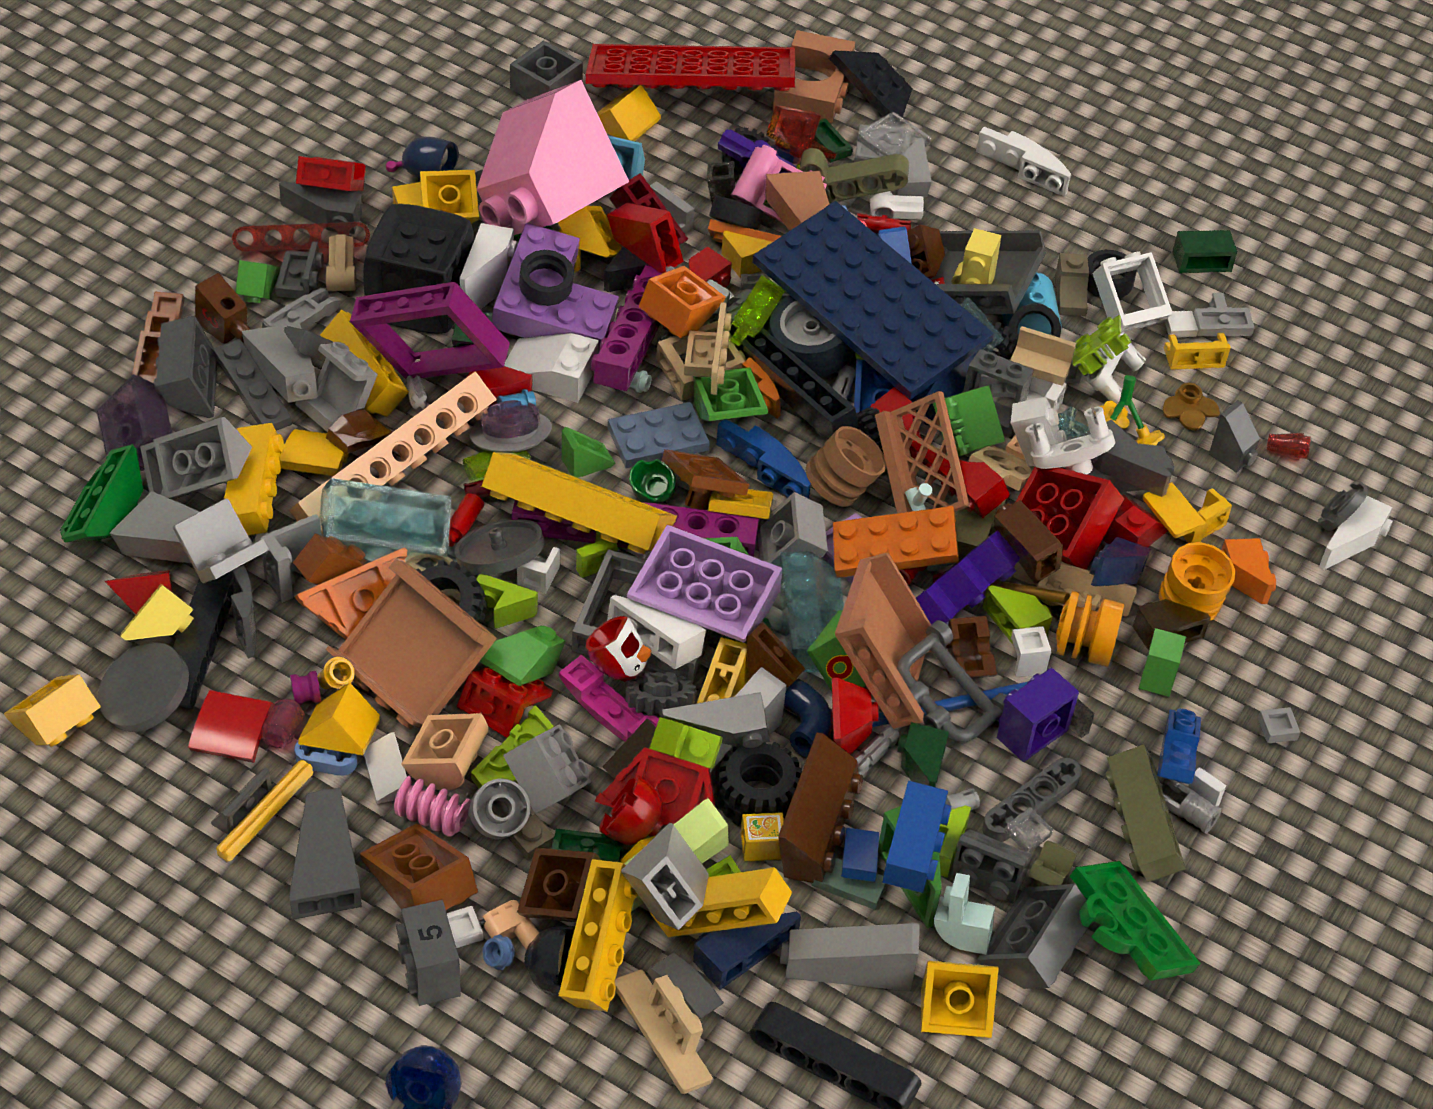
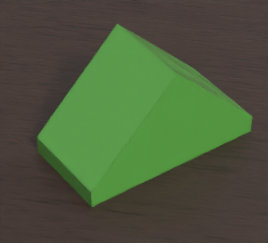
[561,427,615,478]
[1138,628,1186,697]

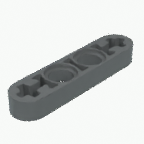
[982,758,1082,842]

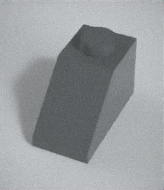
[1209,400,1260,473]

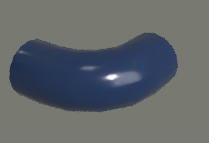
[784,678,833,758]

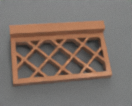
[875,391,970,513]

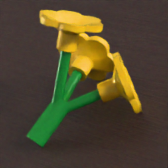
[1087,375,1165,445]

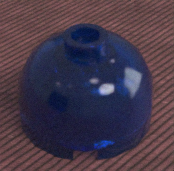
[385,1045,462,1109]

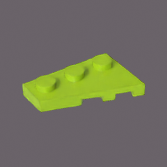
[471,705,554,788]

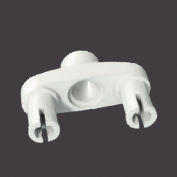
[1087,331,1146,404]
[1025,406,1115,474]

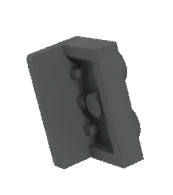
[275,241,324,298]

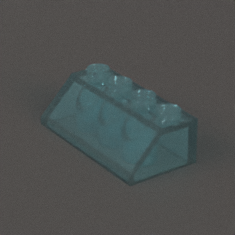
[320,478,451,557]
[779,552,844,672]

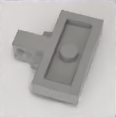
[1193,293,1254,336]

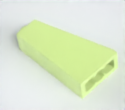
[624,798,729,912]

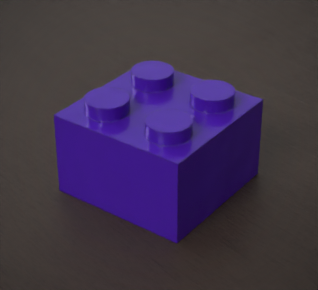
[996,667,1079,762]

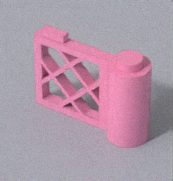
[731,145,827,223]

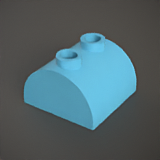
[1002,272,1062,334]

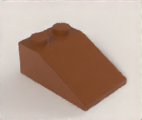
[359,823,478,910]

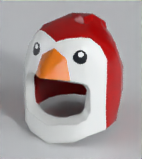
[585,616,651,682]

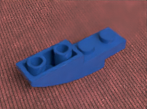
[716,419,811,499]
[1157,709,1201,784]

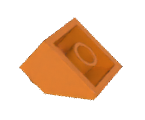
[639,266,726,338]

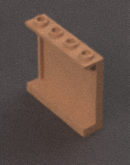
[835,552,931,729]
[326,558,497,729]

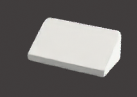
[364,732,407,804]

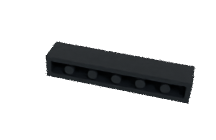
[733,322,860,440]

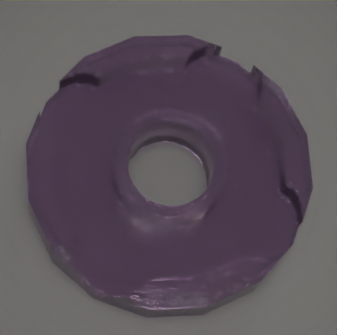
[481,400,541,439]

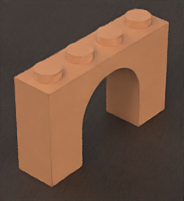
[773,30,856,123]

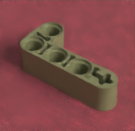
[799,148,909,203]

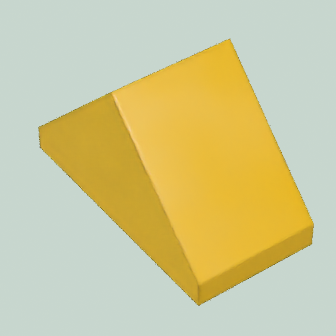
[721,230,772,278]

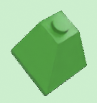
[480,626,566,686]

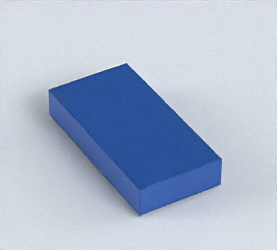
[841,828,879,882]

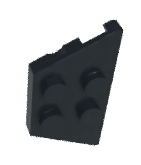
[828,50,913,128]

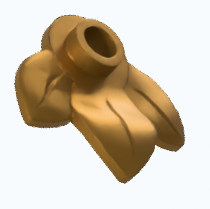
[1162,383,1220,431]

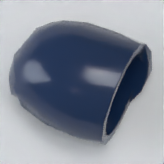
[402,137,460,179]

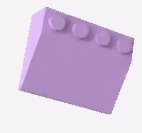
[627,525,782,643]

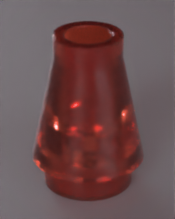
[1267,433,1311,461]

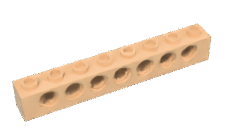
[289,371,497,537]

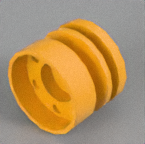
[1158,542,1235,621]
[1056,590,1124,667]

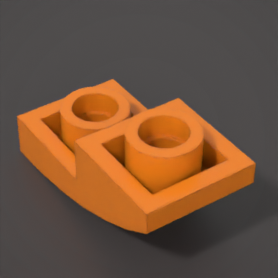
[742,357,781,419]

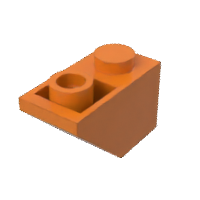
[1221,538,1276,604]

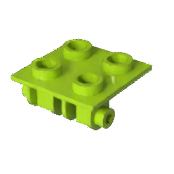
[1073,315,1131,376]

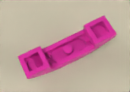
[558,655,659,741]

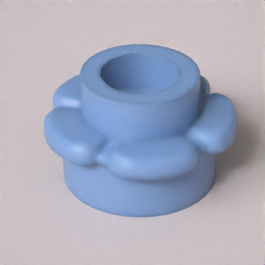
[483,935,515,970]

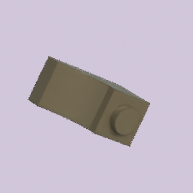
[1054,253,1089,316]

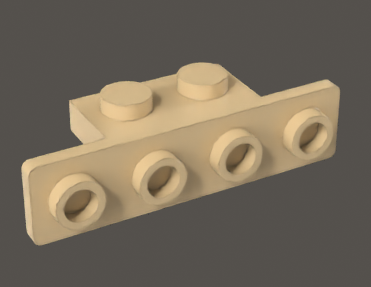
[684,302,732,395]
[1012,562,1137,617]
[615,970,713,1094]

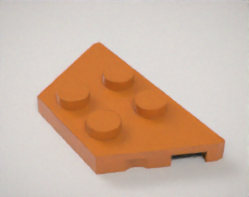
[295,547,407,640]

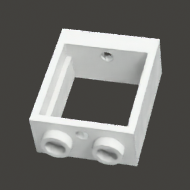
[1092,252,1173,332]

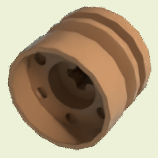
[805,426,886,507]

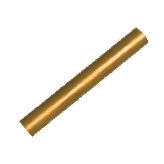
[985,580,1070,604]

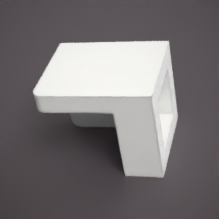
[1026,377,1066,410]
[517,547,560,594]
[1011,626,1051,677]

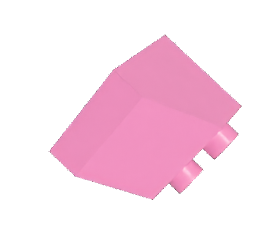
[477,80,629,235]

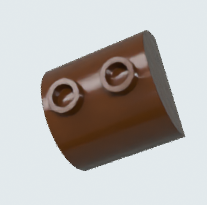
[517,848,601,922]

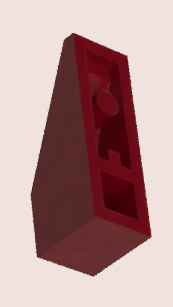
[609,173,688,245]

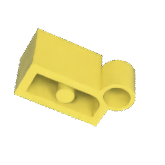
[951,228,1001,284]

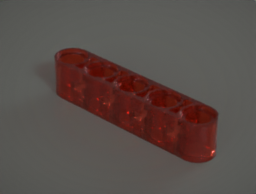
[232,222,370,252]

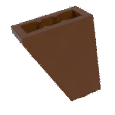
[994,500,1063,584]

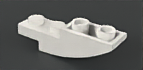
[976,127,1071,197]

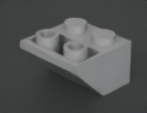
[503,724,592,814]
[621,823,709,930]

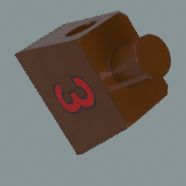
[195,273,252,343]

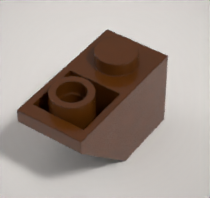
[907,224,945,279]

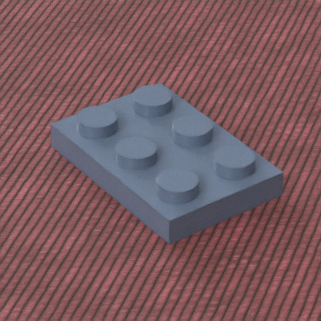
[607,402,710,468]

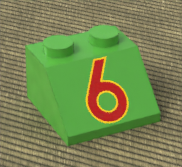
[807,610,866,691]

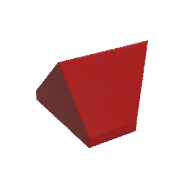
[105,570,173,614]

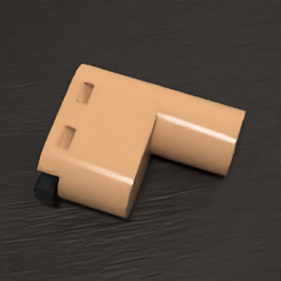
[479,900,539,951]

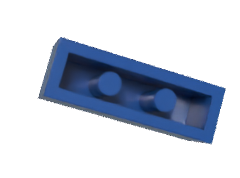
[882,781,952,893]

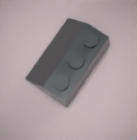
[154,315,217,418]
[977,884,1088,989]

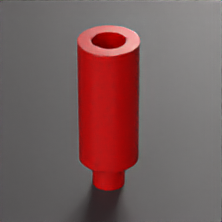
[443,493,484,547]

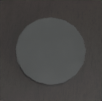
[1318,481,1369,531]

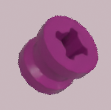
[290,671,321,707]

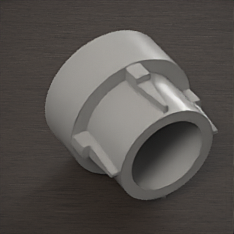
[468,779,530,840]

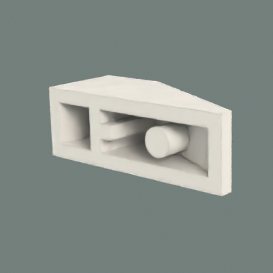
[1319,496,1393,570]
[607,595,706,669]

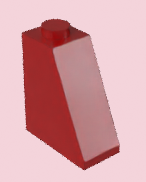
[607,203,684,274]

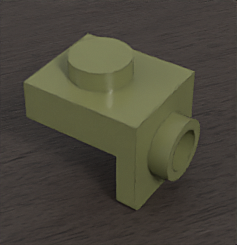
[1028,840,1077,886]

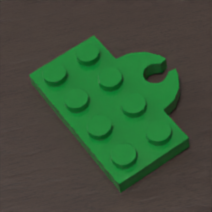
[1070,861,1201,981]

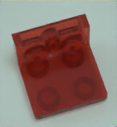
[766,105,836,159]

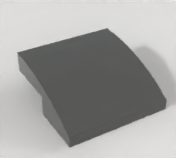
[231,565,257,659]

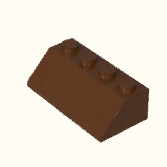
[778,732,863,883]

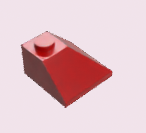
[1103,494,1168,548]
[832,678,878,755]

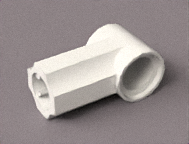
[869,191,924,220]

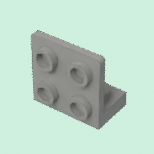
[173,499,269,583]
[260,514,322,603]

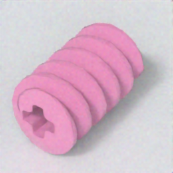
[394,775,471,837]

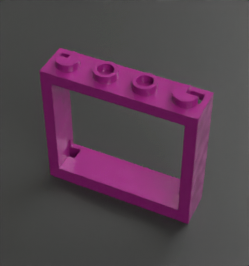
[349,282,510,379]

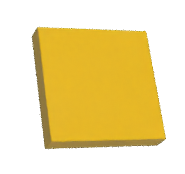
[708,489,773,519]

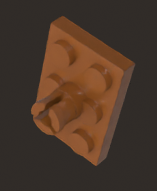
[662,449,749,510]

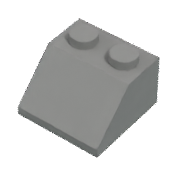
[757,492,828,571]

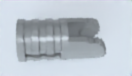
[1164,780,1222,834]

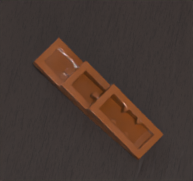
[130,291,185,387]

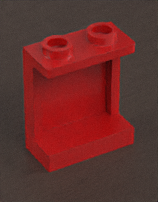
[296,156,366,191]

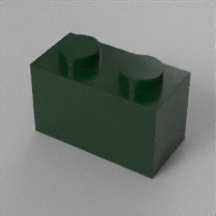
[1172,230,1237,273]

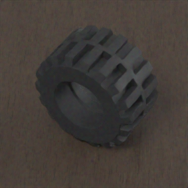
[416,560,487,622]
[717,742,802,826]

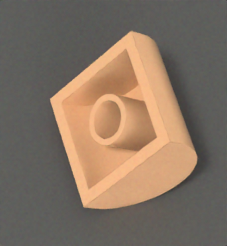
[401,713,488,790]

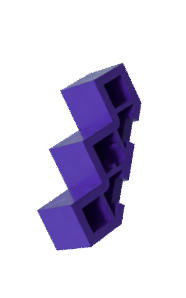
[916,530,1021,625]

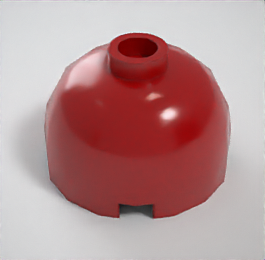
[599,775,663,845]

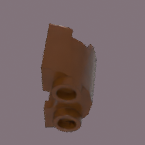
[945,616,997,678]

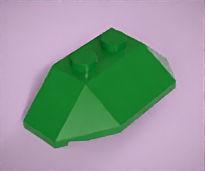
[60,444,144,543]

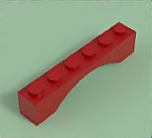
[868,387,1010,518]

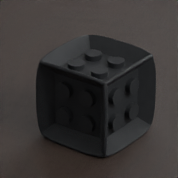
[363,204,474,334]

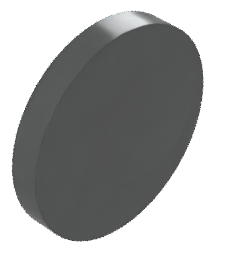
[454,519,545,575]
[98,642,189,732]

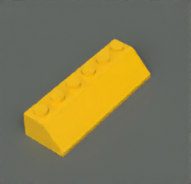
[481,452,677,554]

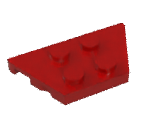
[595,747,715,826]

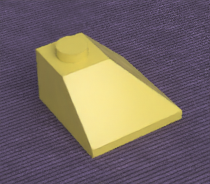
[121,584,194,641]

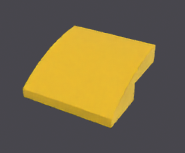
[279,429,349,476]

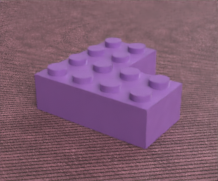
[492,223,619,354]

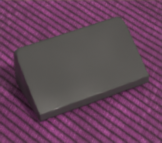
[284,326,333,362]
[211,768,272,834]

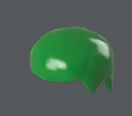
[629,459,676,504]

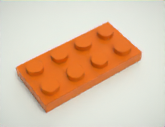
[833,506,959,578]

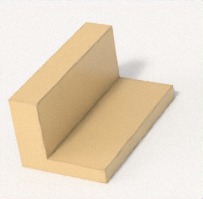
[1010,326,1076,386]

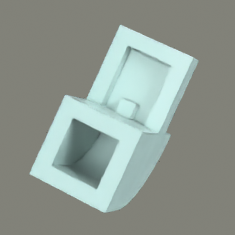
[934,873,995,955]

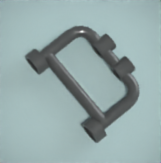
[897,620,1007,742]

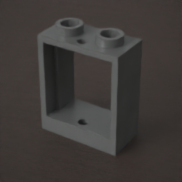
[963,349,1034,438]

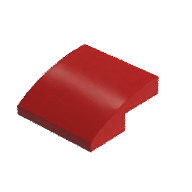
[188,690,274,763]

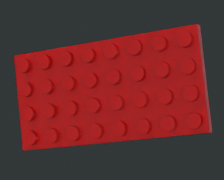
[585,44,795,91]

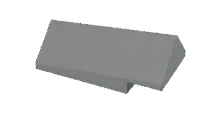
[140,417,252,500]

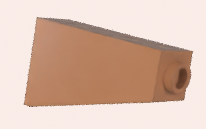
[765,171,829,231]

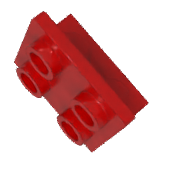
[457,667,553,738]

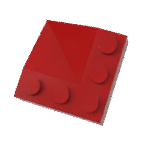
[1015,467,1124,570]

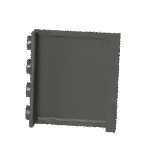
[930,230,1046,314]

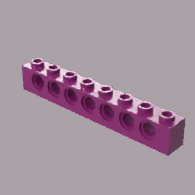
[512,500,759,557]

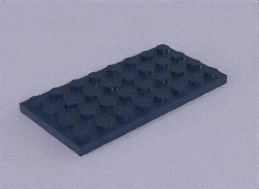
[752,201,994,399]

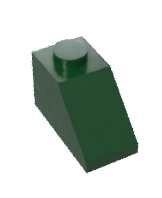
[897,722,949,787]

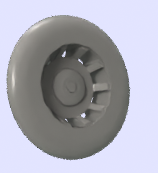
[470,407,552,453]

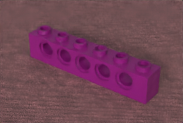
[590,265,662,391]

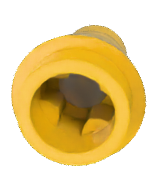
[317,657,354,689]

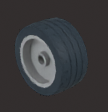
[769,295,853,378]

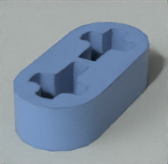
[294,741,357,776]

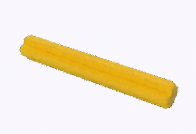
[216,760,313,862]

